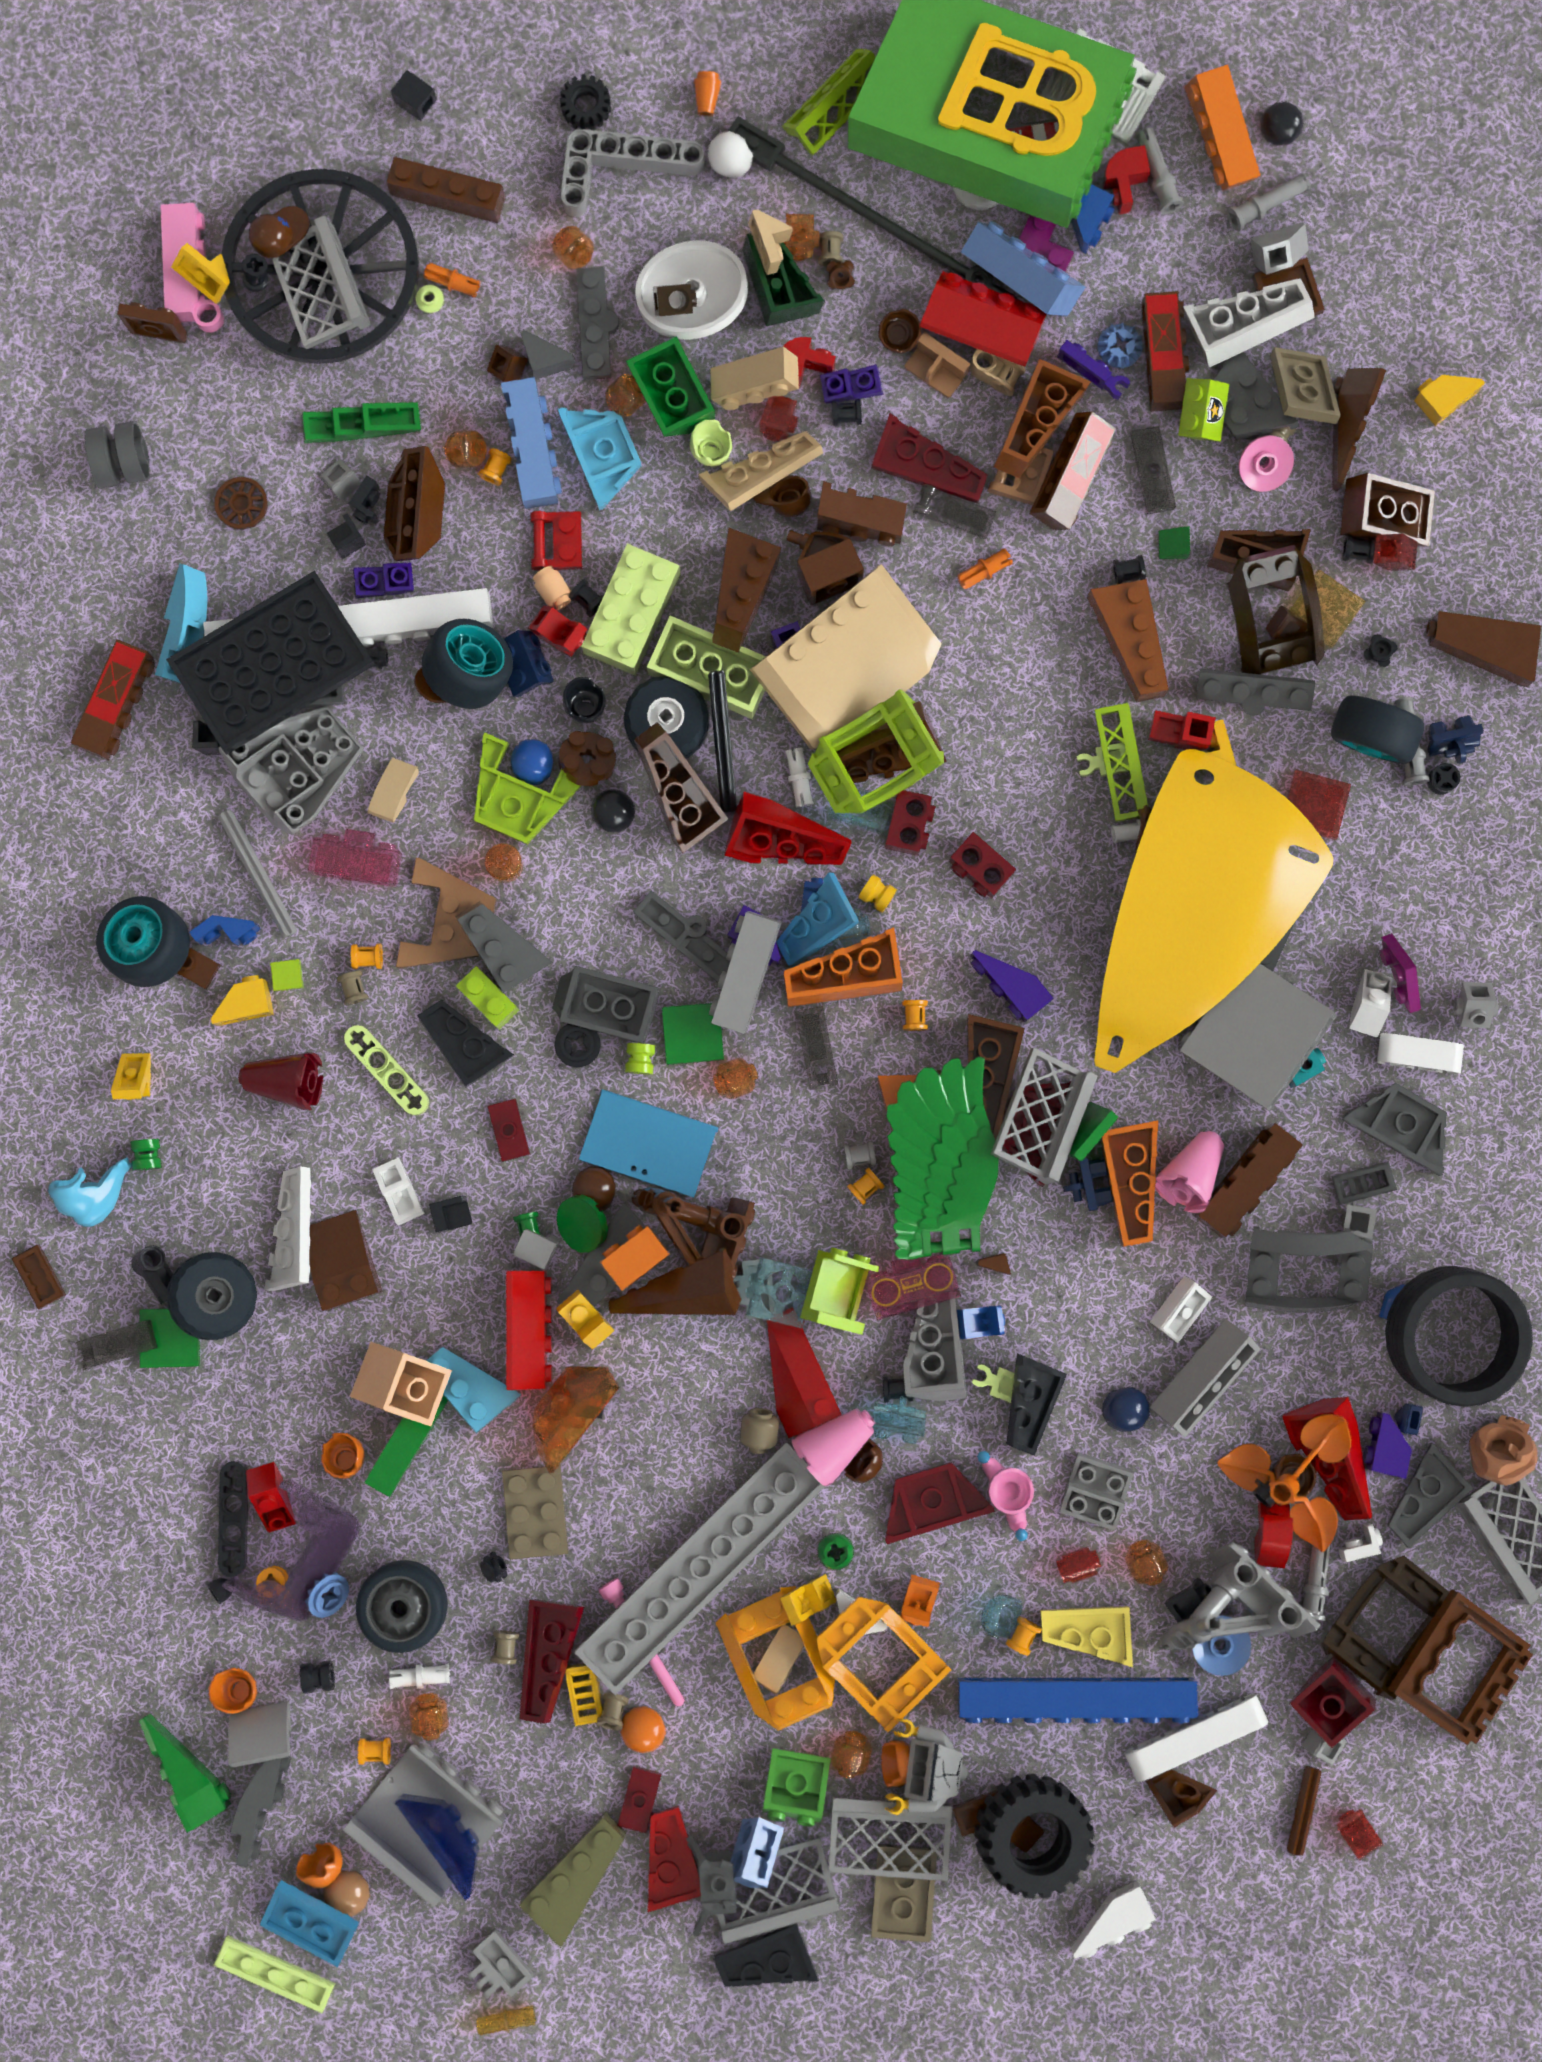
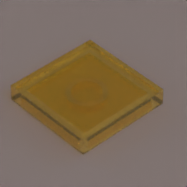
[1290,569,1366,648]

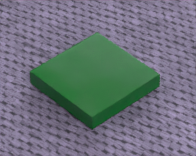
[662,1003,724,1065]
[1068,1102,1118,1161]
[139,1309,200,1368]

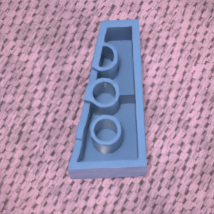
[961,221,1086,316]
[501,377,562,509]

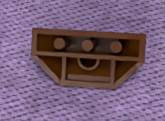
[383,446,445,562]

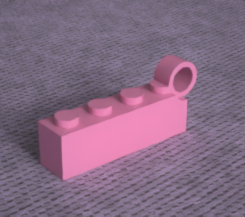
[161,203,224,333]

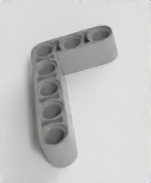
[561,129,705,218]

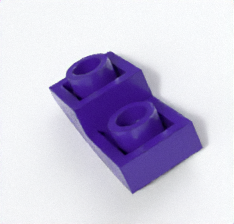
[820,364,883,404]
[353,563,414,598]

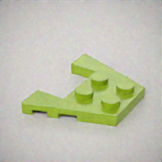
[474,732,581,845]

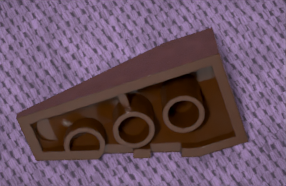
[837,701,947,783]

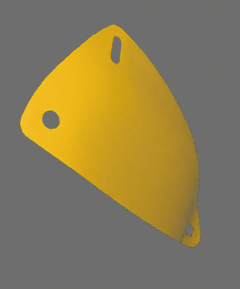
[1094,749,1333,1073]

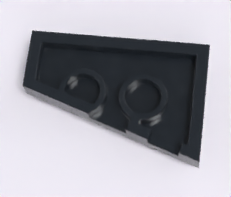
[714,1923,819,1987]

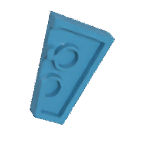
[776,872,859,967]

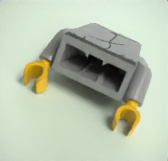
[885,1719,968,1815]

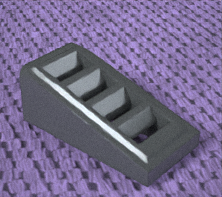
[1332,1161,1397,1205]

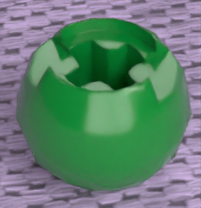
[817,1533,854,1571]

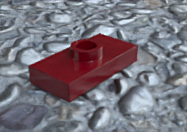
[487,1099,531,1162]
[617,1766,662,1834]

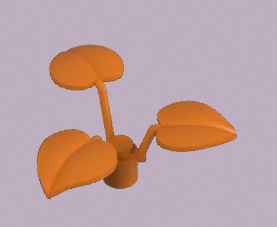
[1217,1414,1351,1552]

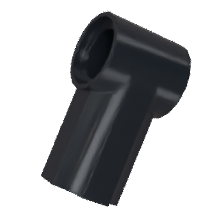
[131,1245,173,1304]

